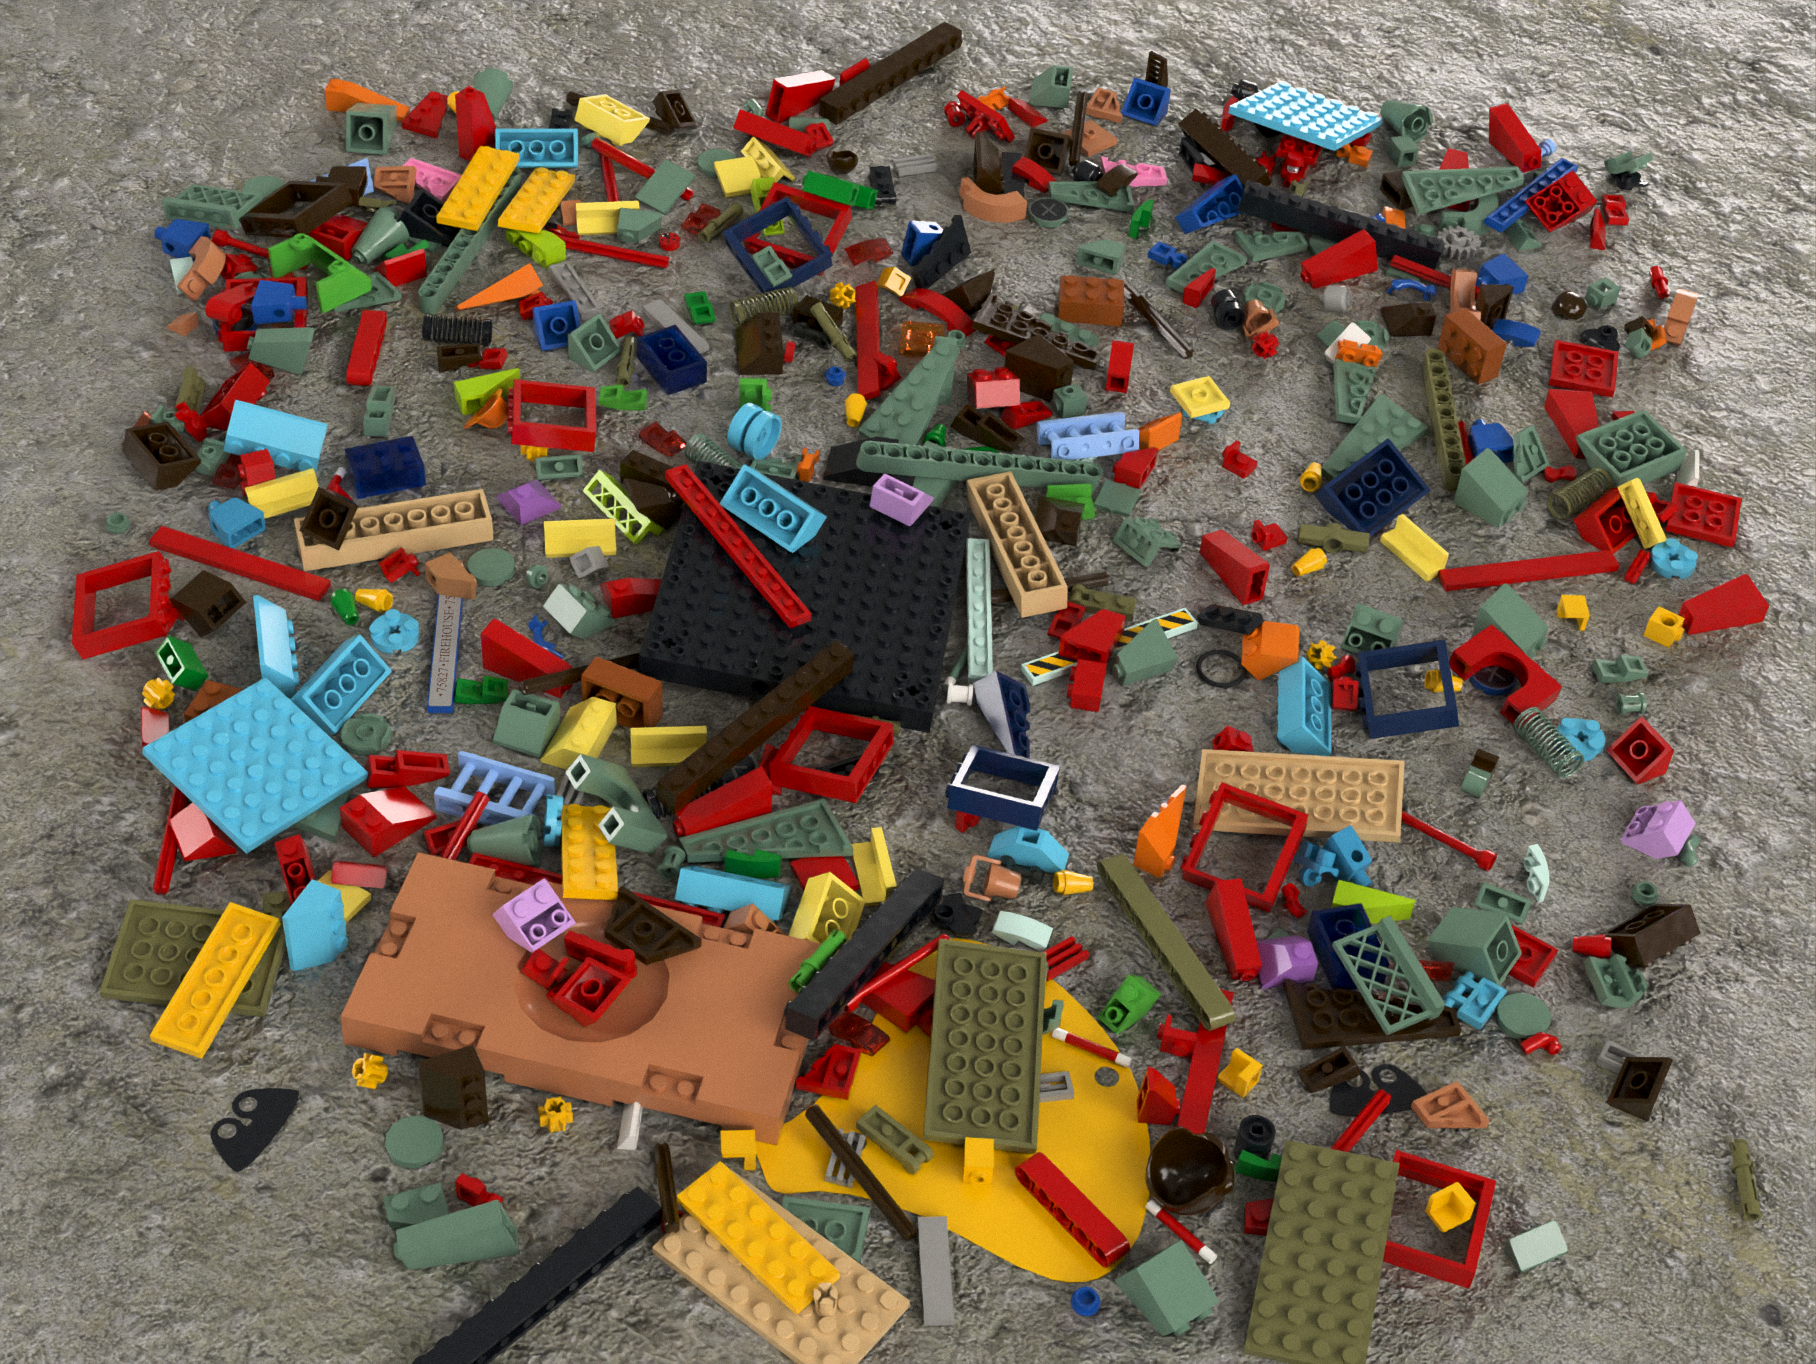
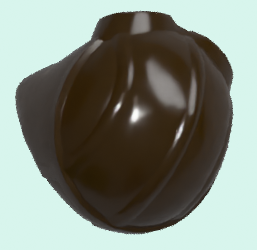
[1145,1126,1235,1216]

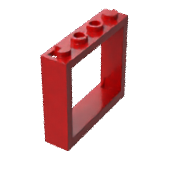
[743,182,852,276]
[218,277,308,352]
[507,379,596,452]
[72,551,172,659]
[768,706,894,803]
[1180,782,1309,913]
[1383,1150,1496,1289]

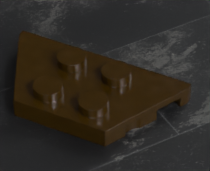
[605,886,702,965]

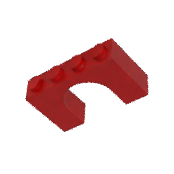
[1449,624,1563,729]

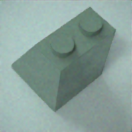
[346,103,397,155]
[1453,448,1528,528]
[1471,583,1549,659]
[1428,907,1522,986]
[1115,1239,1219,1337]

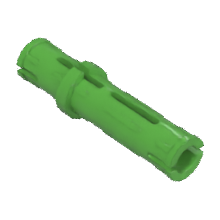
[788,929,847,993]

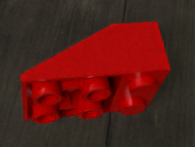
[1525,170,1597,233]
[307,215,367,261]

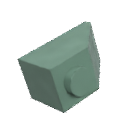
[617,207,662,243]
[1077,239,1126,275]

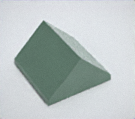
[568,313,622,372]

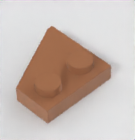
[373,166,417,205]
[1411,1081,1490,1128]

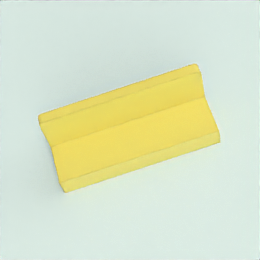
[741,136,795,182]
[576,201,639,235]
[245,468,319,519]
[1617,478,1667,549]
[1380,514,1448,582]
[544,519,616,558]
[630,726,707,767]
[851,827,897,907]

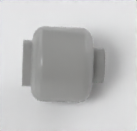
[1320,285,1352,312]

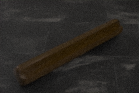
[654,1143,680,1234]

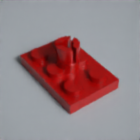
[957,90,1015,143]

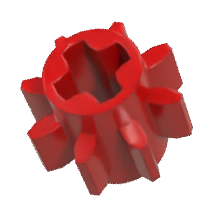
[1252,331,1279,359]

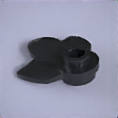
[1610,171,1649,190]
[1579,325,1620,351]
[931,893,983,936]

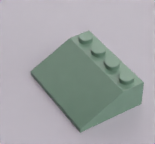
[1576,409,1687,490]

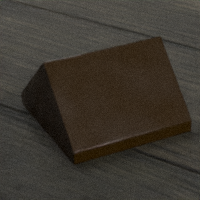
[1476,284,1514,330]
[1607,1057,1673,1122]

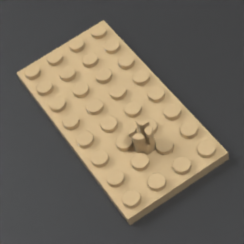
[1193,749,1405,843]
[652,1169,910,1364]

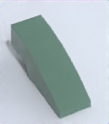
[363,385,396,437]

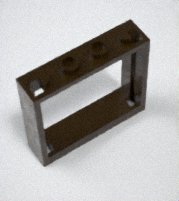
[239,181,353,238]

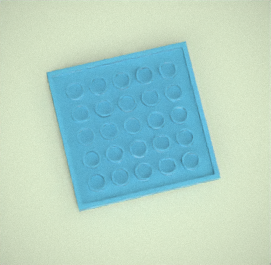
[1228,82,1383,151]
[142,677,368,854]

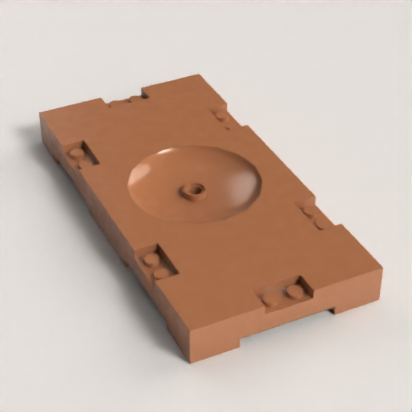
[341,852,825,1145]

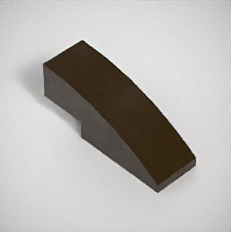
[950,404,1024,452]

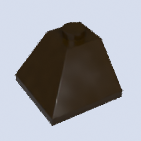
[652,89,697,129]
[1024,128,1071,175]
[941,270,995,314]
[1381,302,1436,337]
[623,478,684,530]
[299,487,358,550]
[1035,496,1085,546]

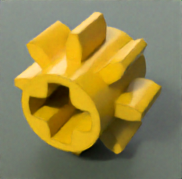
[829,282,856,310]
[520,445,549,462]
[1305,640,1337,671]
[142,678,175,710]
[352,1053,388,1089]
[538,1096,573,1133]

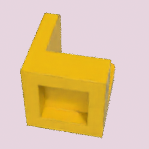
[877,267,911,296]
[1556,595,1590,631]
[1217,1048,1263,1098]
[720,1130,756,1170]
[1425,1182,1476,1233]

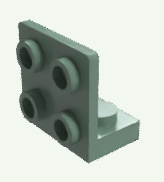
[1113,516,1182,566]

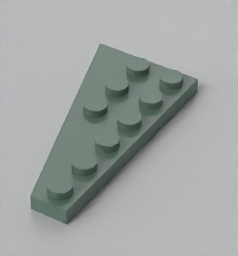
[858,338,959,446]
[1322,394,1429,481]
[679,798,853,862]

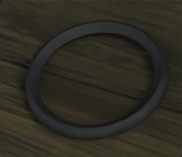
[1196,650,1247,688]

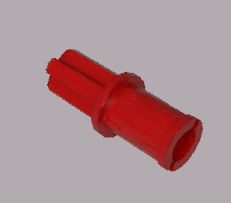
[1649,266,1670,300]

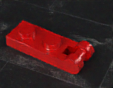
[564,930,638,979]

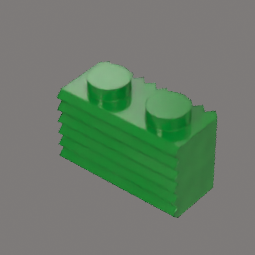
[155,636,208,691]

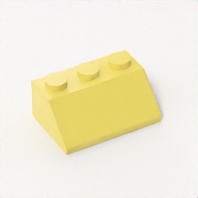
[575,94,650,146]
[541,697,617,770]
[788,872,866,957]

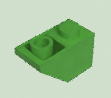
[1098,974,1161,1035]

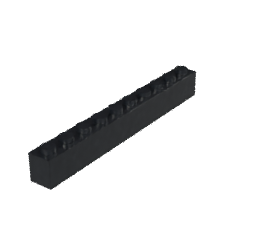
[1237,180,1444,270]
[784,868,944,1041]
[412,1186,662,1364]

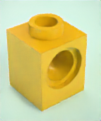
[1643,606,1685,648]
[963,1137,994,1185]

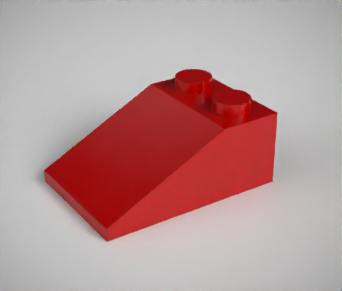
[339,786,437,858]

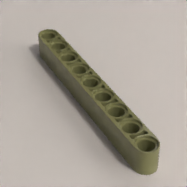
[1421,348,1466,492]
[1097,853,1235,1032]

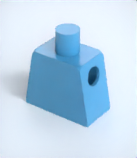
[208,497,266,549]
[1316,825,1373,887]

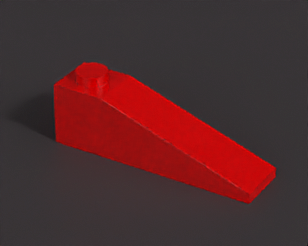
[600,578,662,619]

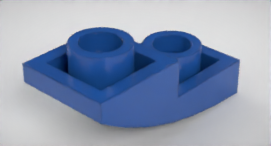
[1492,319,1541,347]

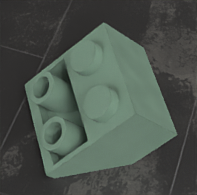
[1029,65,1073,109]
[543,583,616,639]
[1341,603,1405,654]
[493,689,561,758]

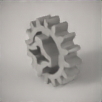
[1437,226,1481,260]

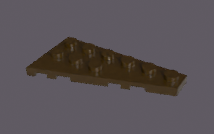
[972,292,1102,370]
[1283,979,1462,1050]

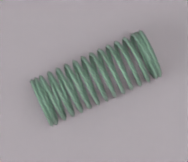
[684,433,742,469]
[1513,707,1584,778]

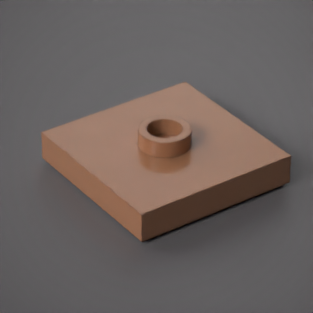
[1062,120,1117,157]

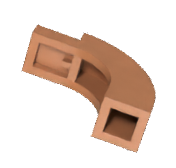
[959,177,1027,223]
[176,236,226,301]
[1450,268,1481,320]
[1664,288,1699,346]

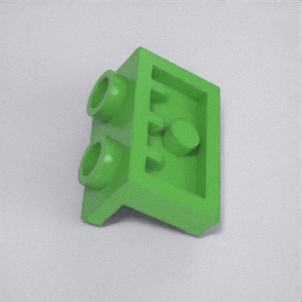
[739,378,771,412]
[1046,484,1095,519]

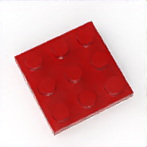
[1548,340,1619,398]
[1665,482,1742,548]

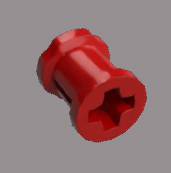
[944,101,965,127]

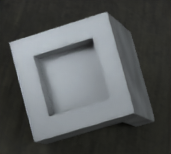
[569,546,609,579]

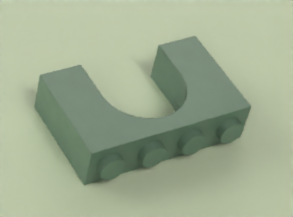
[565,754,668,854]

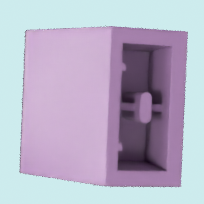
[870,474,934,526]
[1620,800,1696,859]
[492,878,576,953]

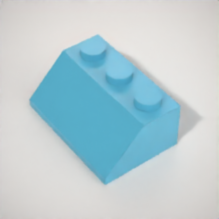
[282,879,348,971]

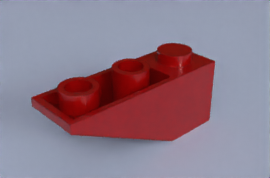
[274,834,316,905]

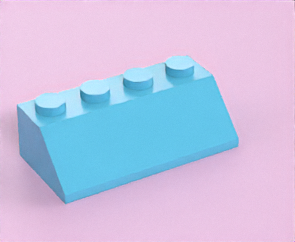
[496,129,579,168]
[223,400,328,474]
[720,464,827,553]
[253,595,300,698]
[290,634,392,735]
[1277,656,1332,756]
[675,865,792,923]

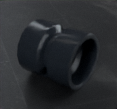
[1211,289,1245,330]
[1233,1115,1276,1161]

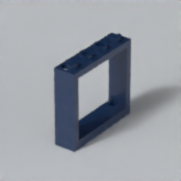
[722,196,833,301]
[1355,640,1459,739]
[945,745,1060,830]

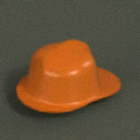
[464,388,508,429]

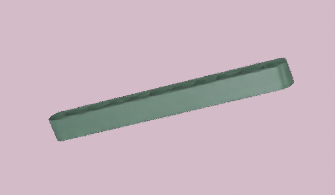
[418,167,521,314]
[856,441,1103,492]

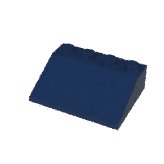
[1314,438,1431,537]

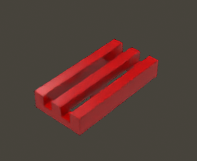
[1042,936,1089,981]

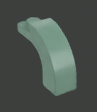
[1438,194,1498,236]

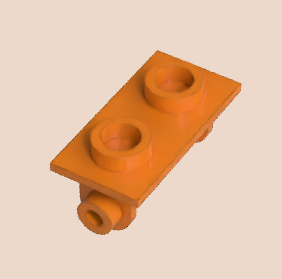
[977,86,1009,111]
[1335,339,1383,367]

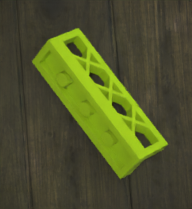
[582,469,664,545]

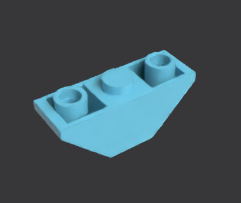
[988,826,1069,874]

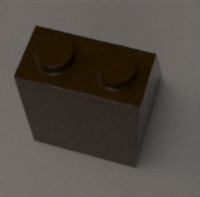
[1004,334,1074,402]

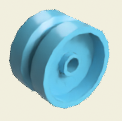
[727,402,782,460]

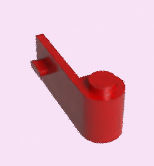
[205,283,257,325]

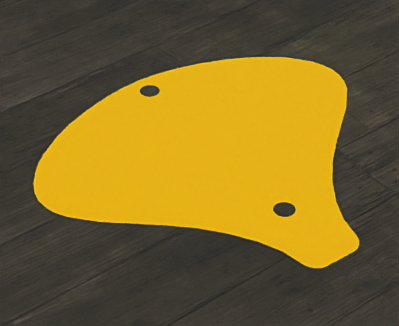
[756,938,1151,1283]

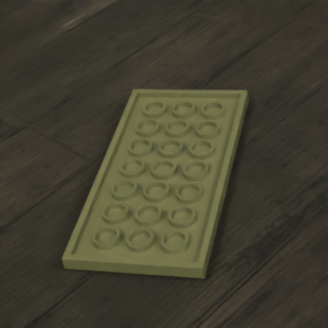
[923,939,1047,1154]
[1244,1140,1400,1364]

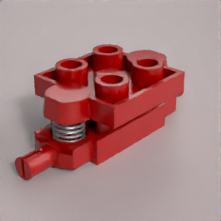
[1276,134,1323,188]

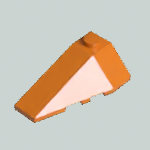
[325,79,410,121]
[453,263,543,312]
[1133,784,1187,879]

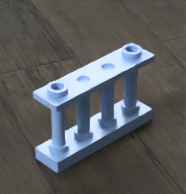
[1037,412,1139,460]
[434,751,556,826]

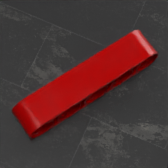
[346,309,387,387]
[1015,1152,1130,1268]

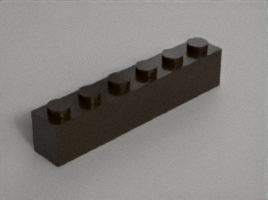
[1178,109,1272,188]

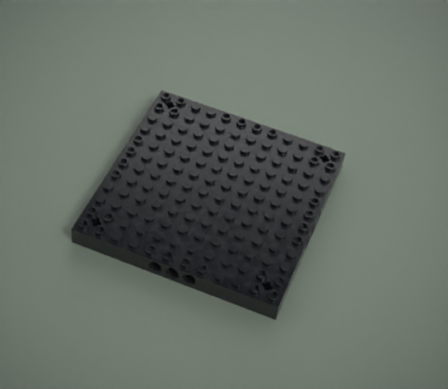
[638,461,971,733]

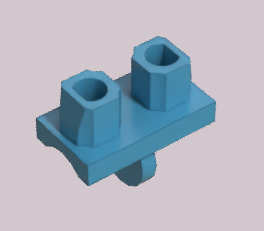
[1292,841,1339,887]

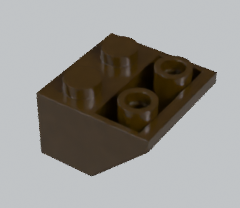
[169,570,247,637]

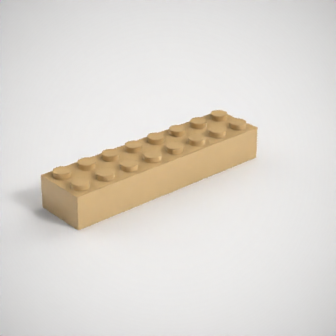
[967,471,1068,618]
[294,489,493,571]

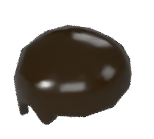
[826,150,858,174]
[1551,291,1587,320]

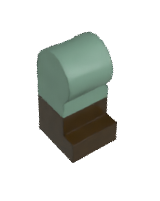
[1624,316,1653,359]
[1461,749,1499,798]

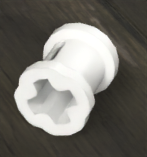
[947,682,973,706]

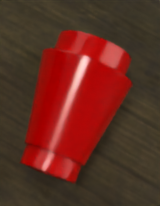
[1572,934,1611,959]

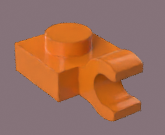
[1336,143,1373,168]
[1648,318,1667,351]
[797,447,819,482]

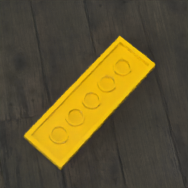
[437,146,519,231]
[498,167,575,234]
[560,804,618,900]
[150,902,281,1059]
[677,1161,840,1315]

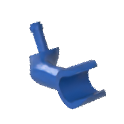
[1386,279,1437,301]
[528,614,564,659]

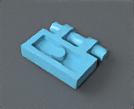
[1443,971,1507,1030]

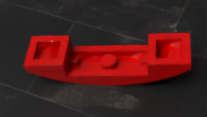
[899,288,976,337]

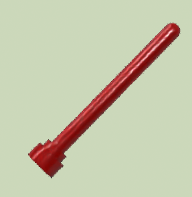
[212,229,308,270]
[1401,811,1497,872]
[843,934,950,1013]

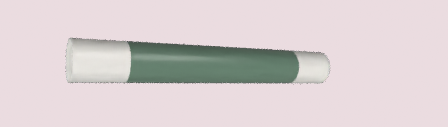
[942,643,967,692]

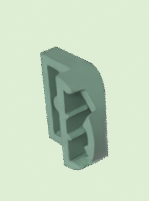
[1604,150,1653,174]
[1583,954,1647,1009]

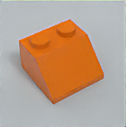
[1241,621,1299,681]

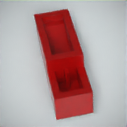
[364,750,450,788]

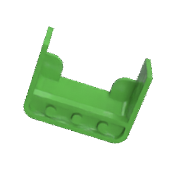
[268,233,372,313]

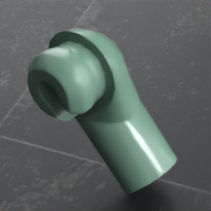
[744,99,763,117]
[1678,835,1700,867]

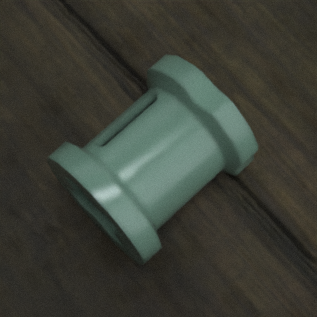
[1615,692,1647,715]
[657,846,686,881]

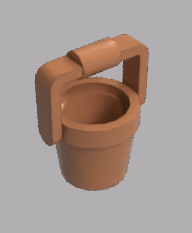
[1242,300,1279,341]
[962,854,1021,901]

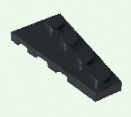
[912,215,971,289]

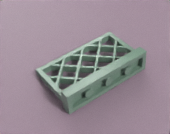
[161,184,263,230]
[1332,916,1446,1036]

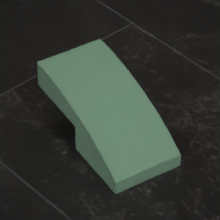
[752,246,792,287]
[1591,654,1649,683]

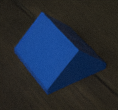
[1121,77,1171,127]
[532,300,581,351]

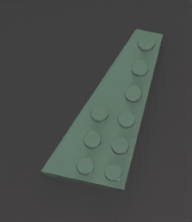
[1401,167,1524,215]

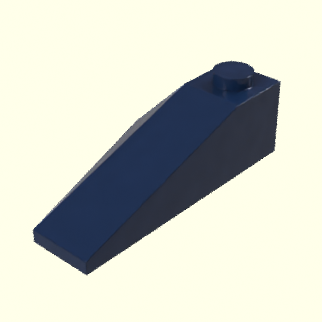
[973,671,1030,758]

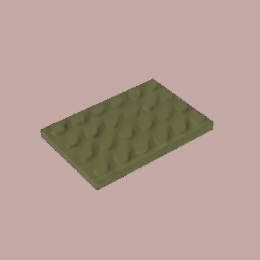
[99,899,286,1017]

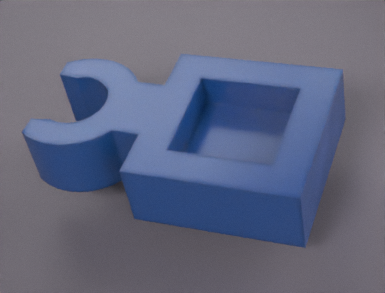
[1148,241,1187,269]

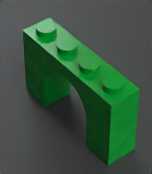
[802,170,879,210]

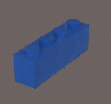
[1175,174,1244,235]

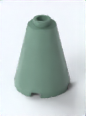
[473,68,513,121]
[1380,100,1433,143]
[351,208,409,265]
[467,814,543,867]

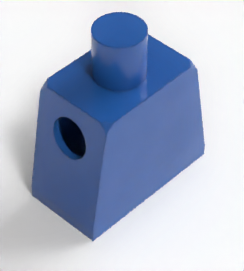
[155,219,211,261]
[901,221,943,266]
[1476,254,1528,294]
[251,280,307,324]
[1468,419,1514,463]

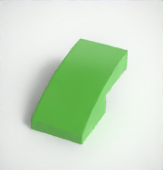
[598,384,648,411]

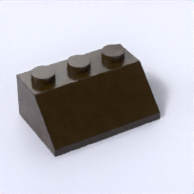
[973,132,1004,195]
[736,312,783,375]
[123,421,201,491]
[620,450,685,503]
[1600,904,1701,968]
[418,1045,489,1130]

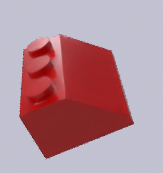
[199,363,271,431]
[1573,487,1638,554]

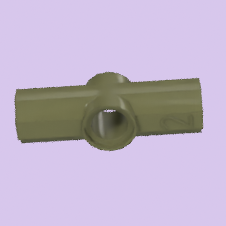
[1297,523,1370,554]

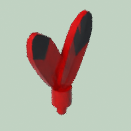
[544,222,581,239]

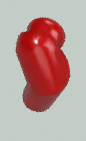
[1519,1032,1562,1055]

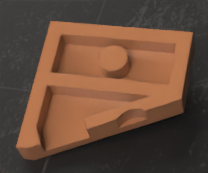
[1086,87,1122,123]

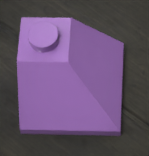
[497,479,561,525]
[1256,935,1318,989]

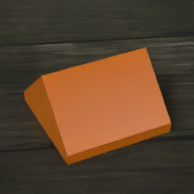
[1138,412,1182,451]

